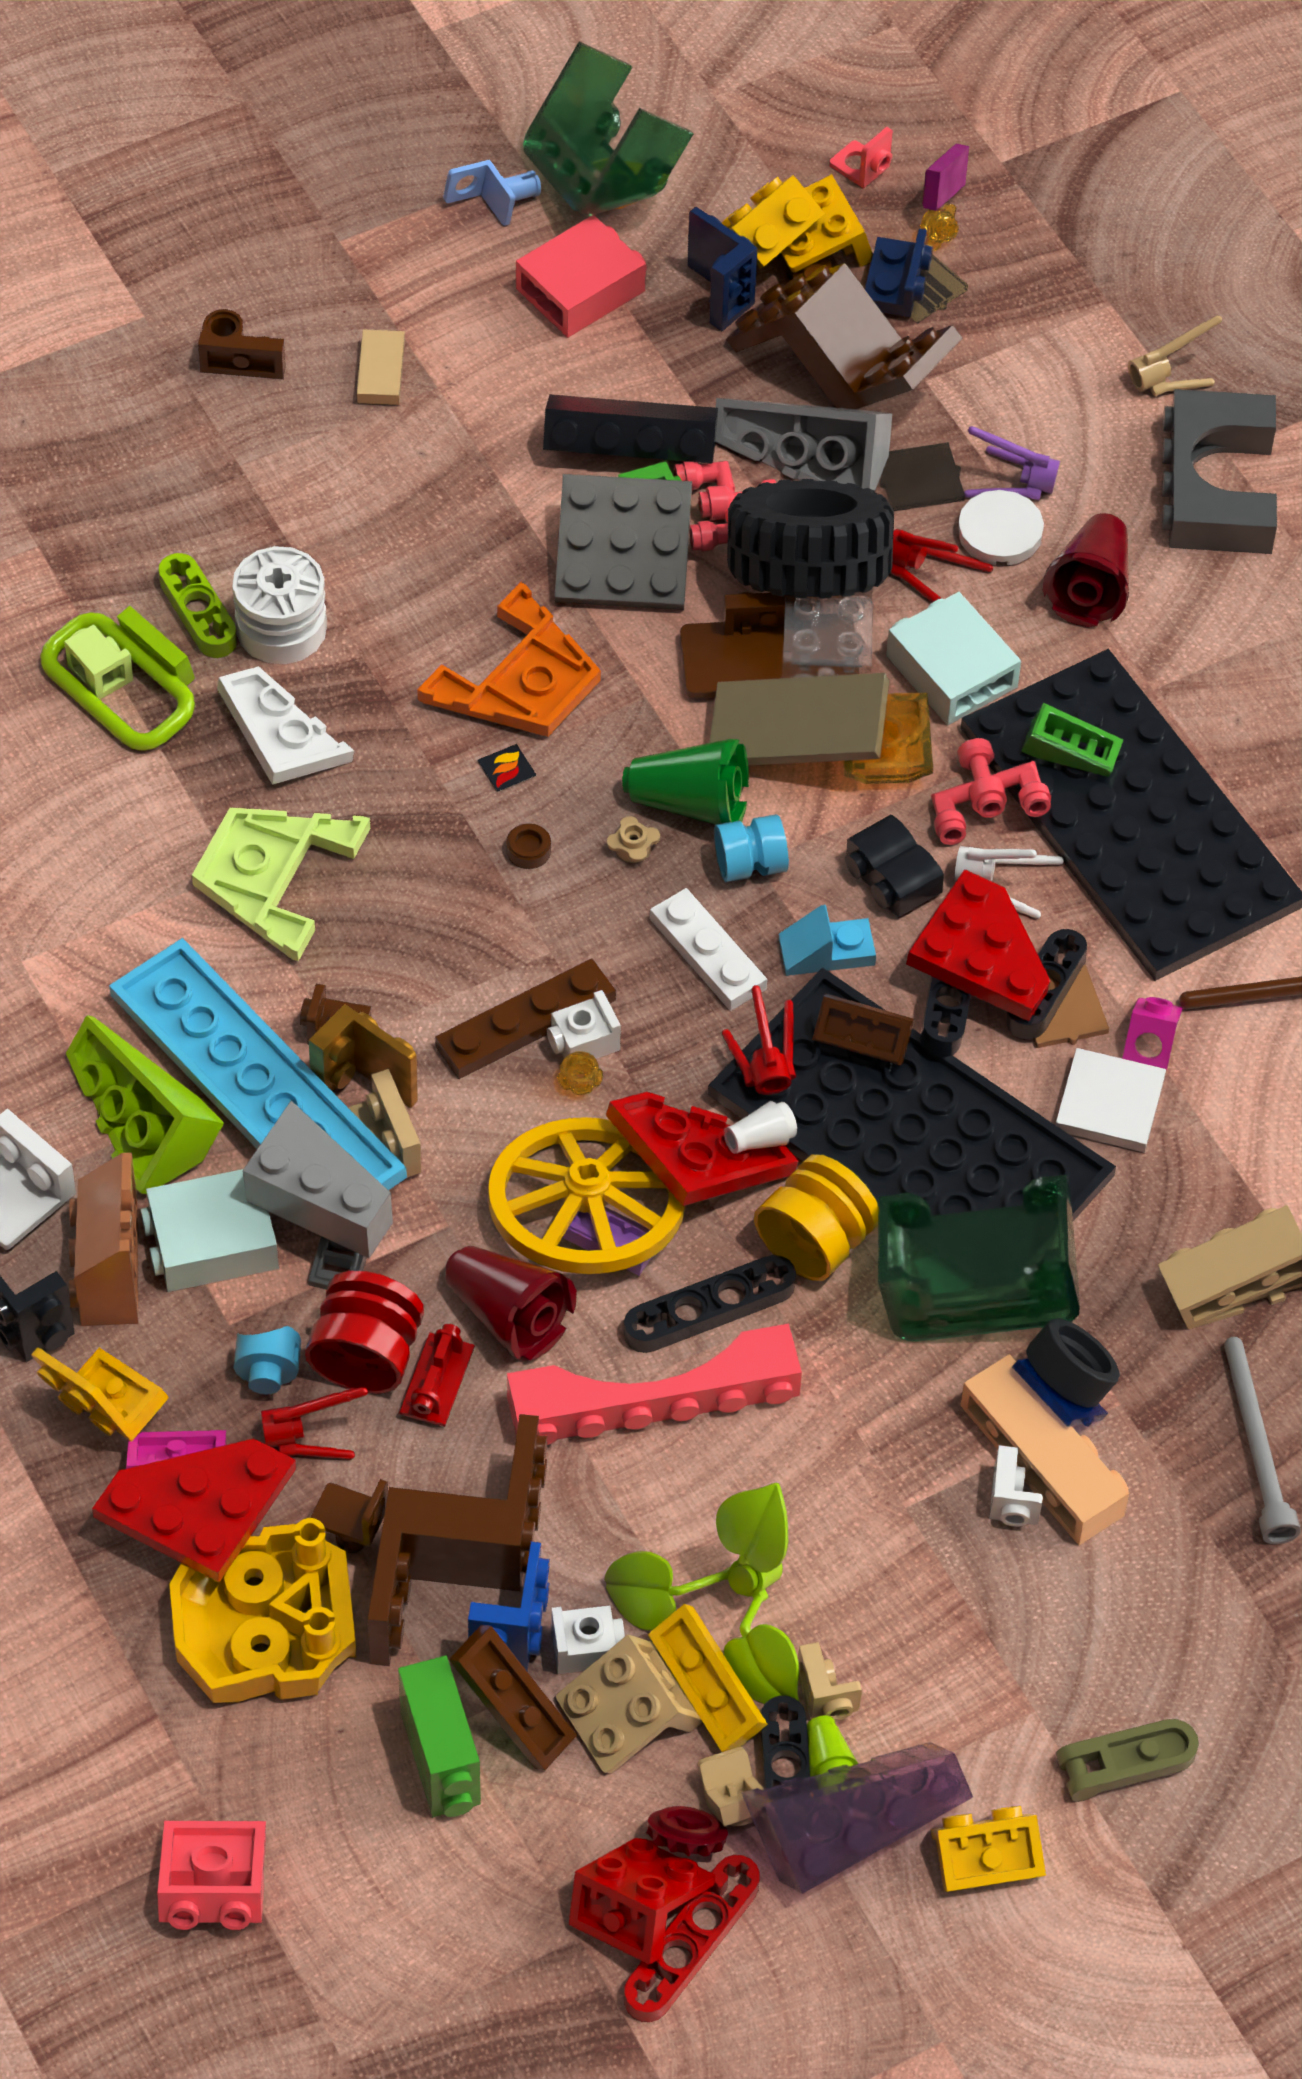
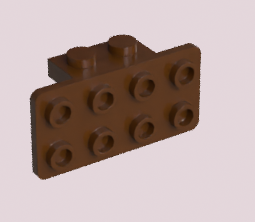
[680,592,860,698]

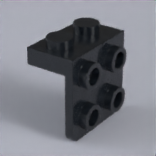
[0,1271,75,1362]

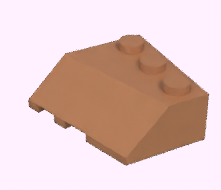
[69,1152,139,1326]

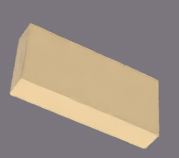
[357,330,405,405]

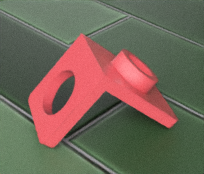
[830,127,893,189]

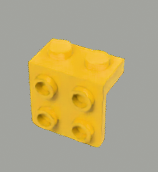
[721,175,825,268]
[31,1347,169,1442]

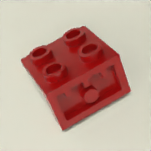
[569,1838,715,1965]

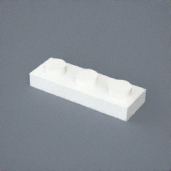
[650,888,767,1011]

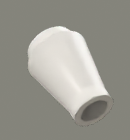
[724,1101,797,1154]

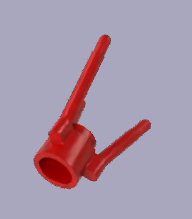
[890,529,993,603]
[722,985,796,1095]
[261,1387,368,1460]

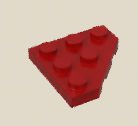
[906,869,1050,1021]
[606,1092,799,1206]
[92,1438,296,1582]

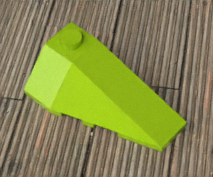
[66,1015,224,1194]

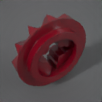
[646,1806,728,1857]

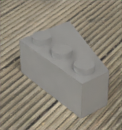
[243,1101,393,1258]

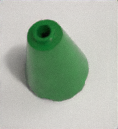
[622,739,749,825]

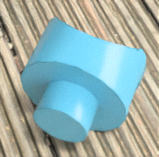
[234,1326,301,1394]

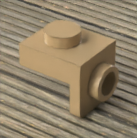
[697,1747,771,1826]

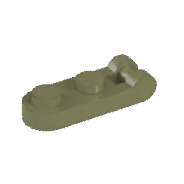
[1056,1719,1199,1802]

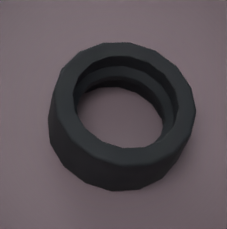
[1026,1318,1120,1408]

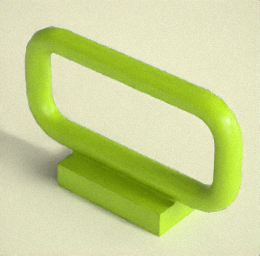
[40,605,195,751]

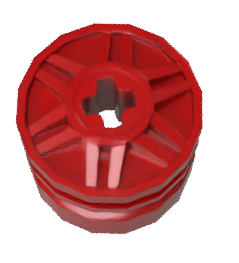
[305,1271,424,1394]

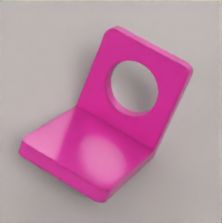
[1122,997,1182,1070]

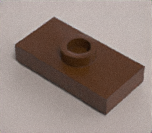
[812,994,914,1065]

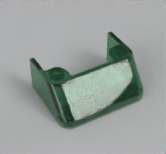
[523,41,694,216]

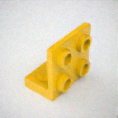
[781,174,873,272]

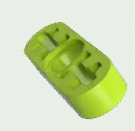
[159,553,237,658]

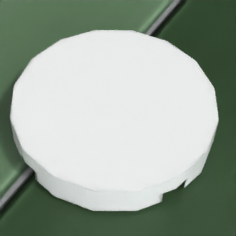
[958,490,1044,565]

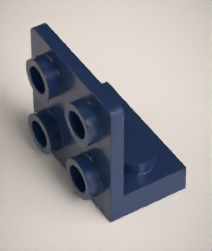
[687,207,757,332]

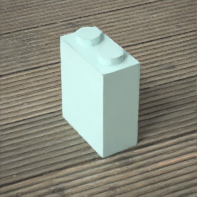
[886,592,1021,726]
[140,1169,279,1292]

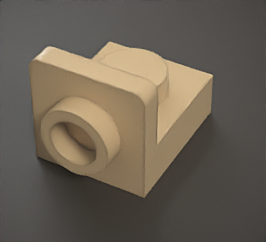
[798,1642,862,1721]

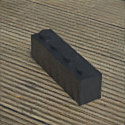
[543,394,718,463]

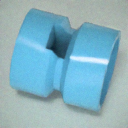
[714,814,789,882]

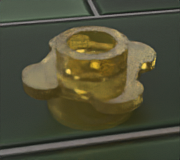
[920,203,959,251]

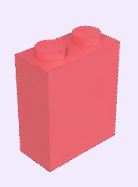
[516,214,647,338]

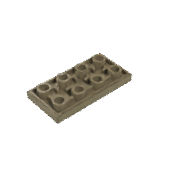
[709,673,889,765]

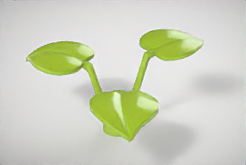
[604,1483,799,1704]

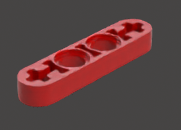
[624,1854,760,2022]

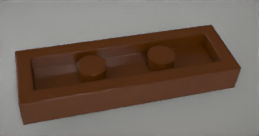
[449,1625,577,1770]

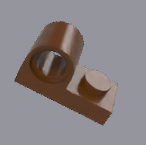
[198,309,286,380]

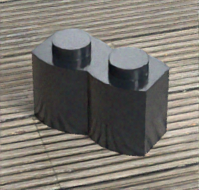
[845,814,944,917]

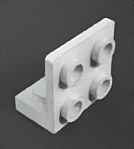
[0,1108,76,1250]

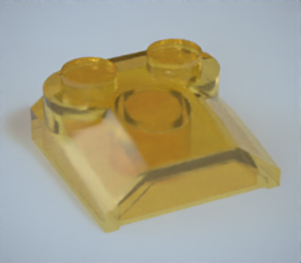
[843,693,933,784]

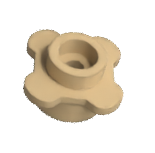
[607,816,660,863]

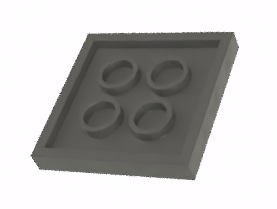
[555,474,692,610]

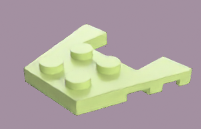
[192,808,370,961]

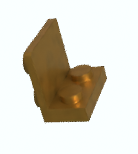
[309,1004,418,1108]

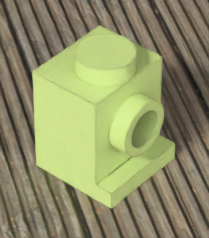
[64,624,133,699]

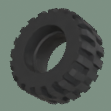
[727,479,894,599]

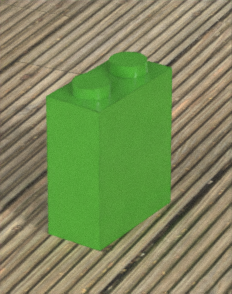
[398,1655,481,1818]

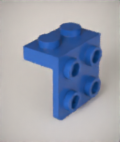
[468,1541,550,1672]

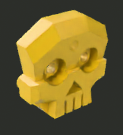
[169,1518,356,1703]

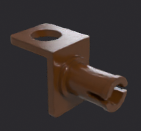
[310,1479,388,1553]

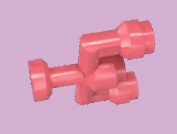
[674,461,776,552]
[931,738,1051,845]

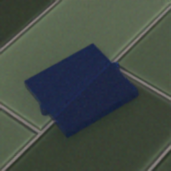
[1012,1358,1108,1427]

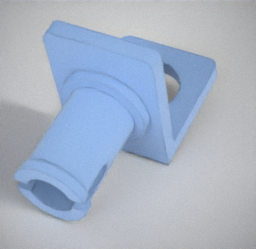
[443,160,541,226]

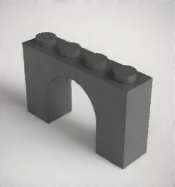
[1162,389,1277,554]

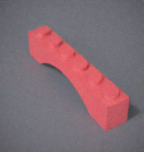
[507,1323,802,1445]

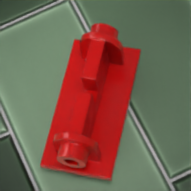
[399,1324,475,1427]

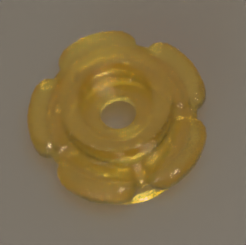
[557,1051,603,1095]

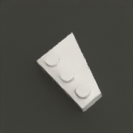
[217,666,354,785]

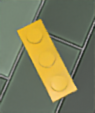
[648,1604,768,1752]

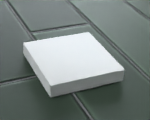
[1056,1048,1166,1153]

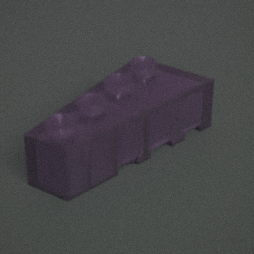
[741,1742,973,1894]

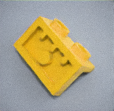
[931,1806,1046,1892]

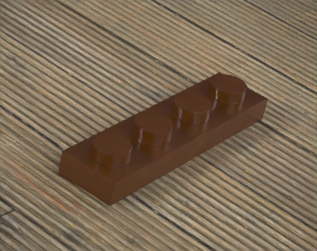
[435,958,616,1079]

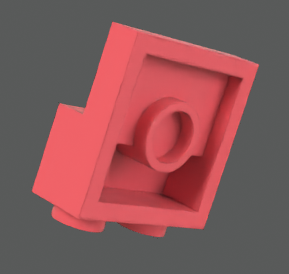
[157,1821,266,1930]

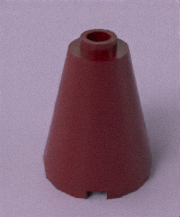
[1042,513,1129,627]
[446,1246,577,1360]

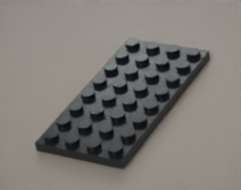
[961,648,1302,981]
[708,967,1116,1300]

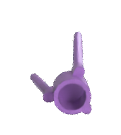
[964,426,1060,500]

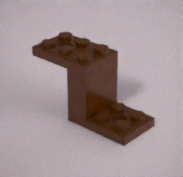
[726,263,962,409]
[367,1414,548,1666]

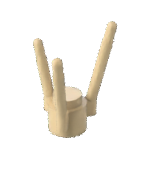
[1128,315,1222,397]

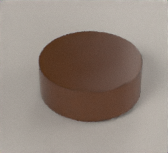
[506,823,551,869]

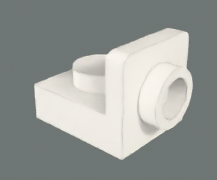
[989,1445,1043,1527]

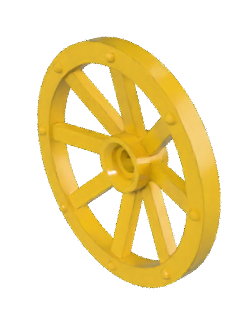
[488,1117,685,1274]

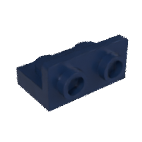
[865,228,933,317]

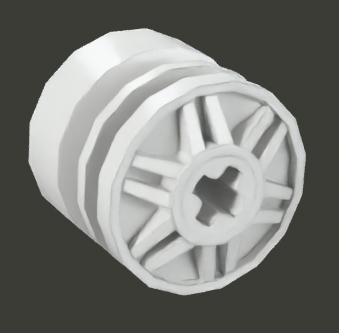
[232,546,327,664]

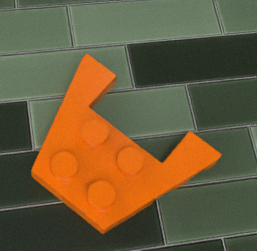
[417,582,601,737]

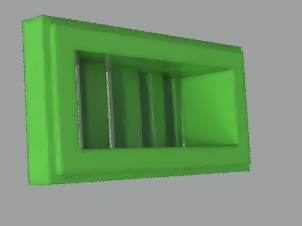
[1021,703,1123,777]

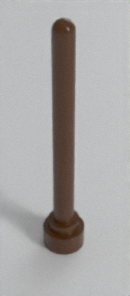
[1179,976,1302,1009]

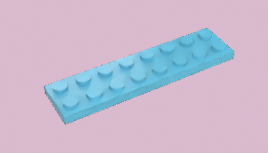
[109,938,407,1190]

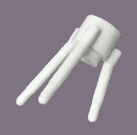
[955,846,1064,919]

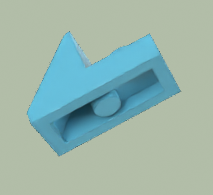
[778,905,876,976]

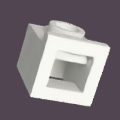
[547,990,621,1068]
[551,1606,625,1674]

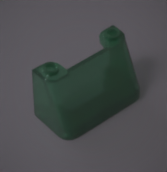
[878,1175,1080,1341]

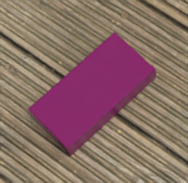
[922,143,970,211]

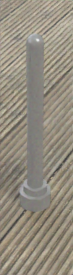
[1224,1337,1301,1544]

